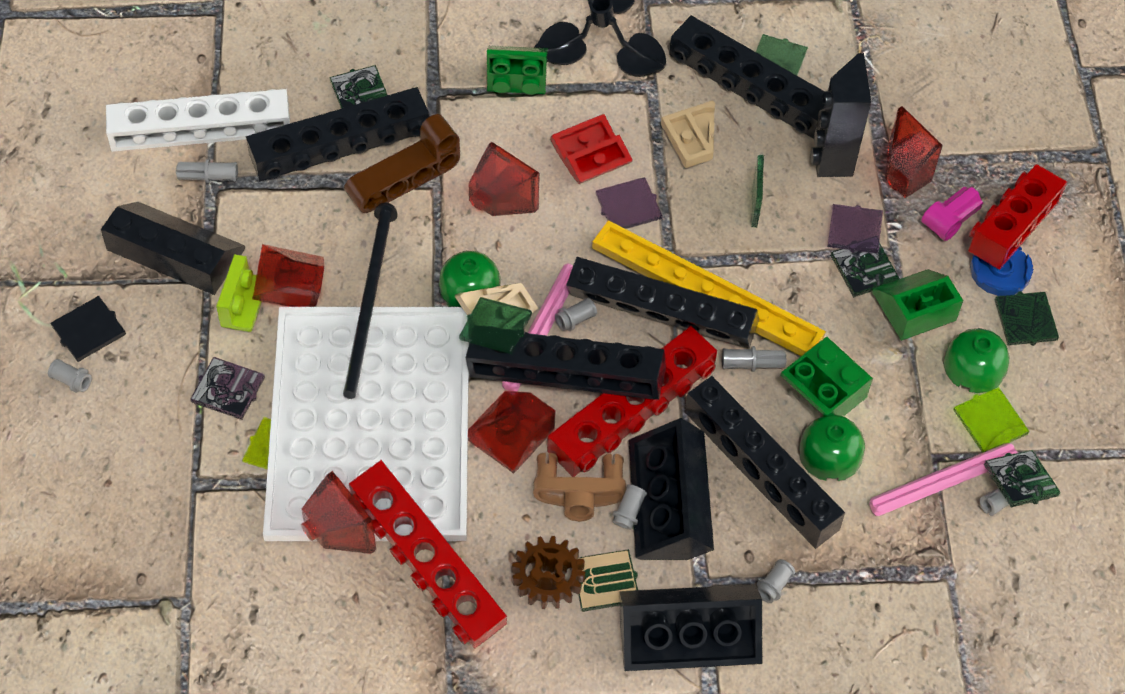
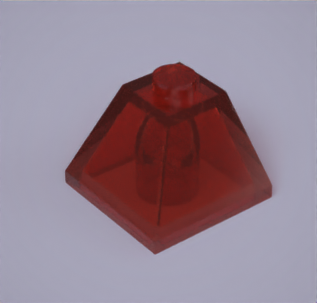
[885,106,943,198]
[469,142,540,216]
[252,244,325,307]
[468,391,556,474]
[301,471,376,554]

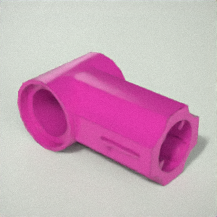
[921,186,983,241]

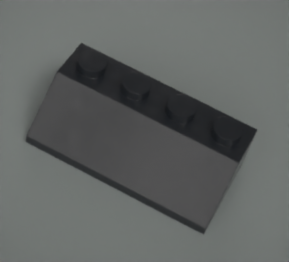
[810,53,871,177]
[101,202,245,295]
[629,418,714,560]
[619,584,763,671]

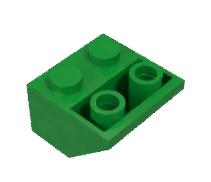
[487,45,548,95]
[872,269,964,341]
[780,337,873,417]

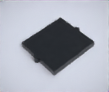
[50,296,126,362]

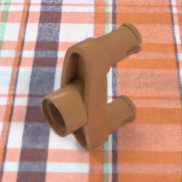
[533,453,626,522]

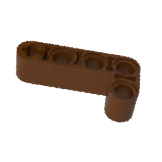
[344,114,460,213]

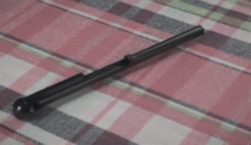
[343,202,398,399]

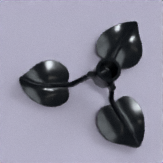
[534,0,666,77]

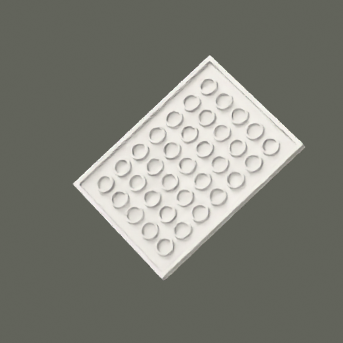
[263,307,469,541]

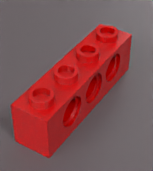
[968,164,1067,270]

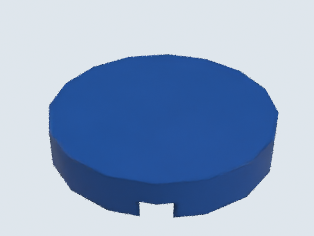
[970,247,1034,296]

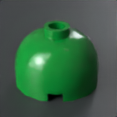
[439,250,501,307]
[943,328,1010,393]
[799,414,865,481]

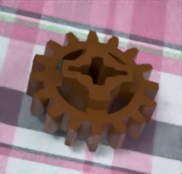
[512,536,586,609]

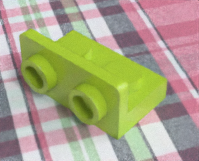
[216,254,268,332]

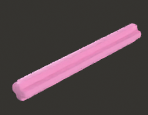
[502,263,573,393]
[869,443,1017,516]

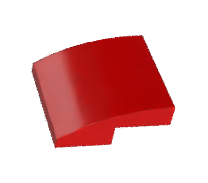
[550,114,633,184]

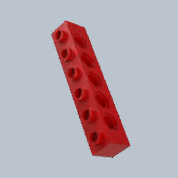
[547,326,717,477]
[348,460,507,649]

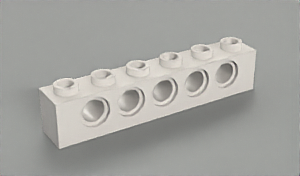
[106,89,290,152]

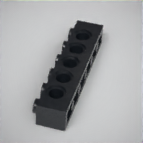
[669,15,824,139]
[246,87,429,182]
[566,257,759,349]
[465,327,666,400]
[685,376,845,549]

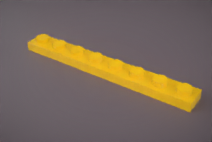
[592,220,826,356]

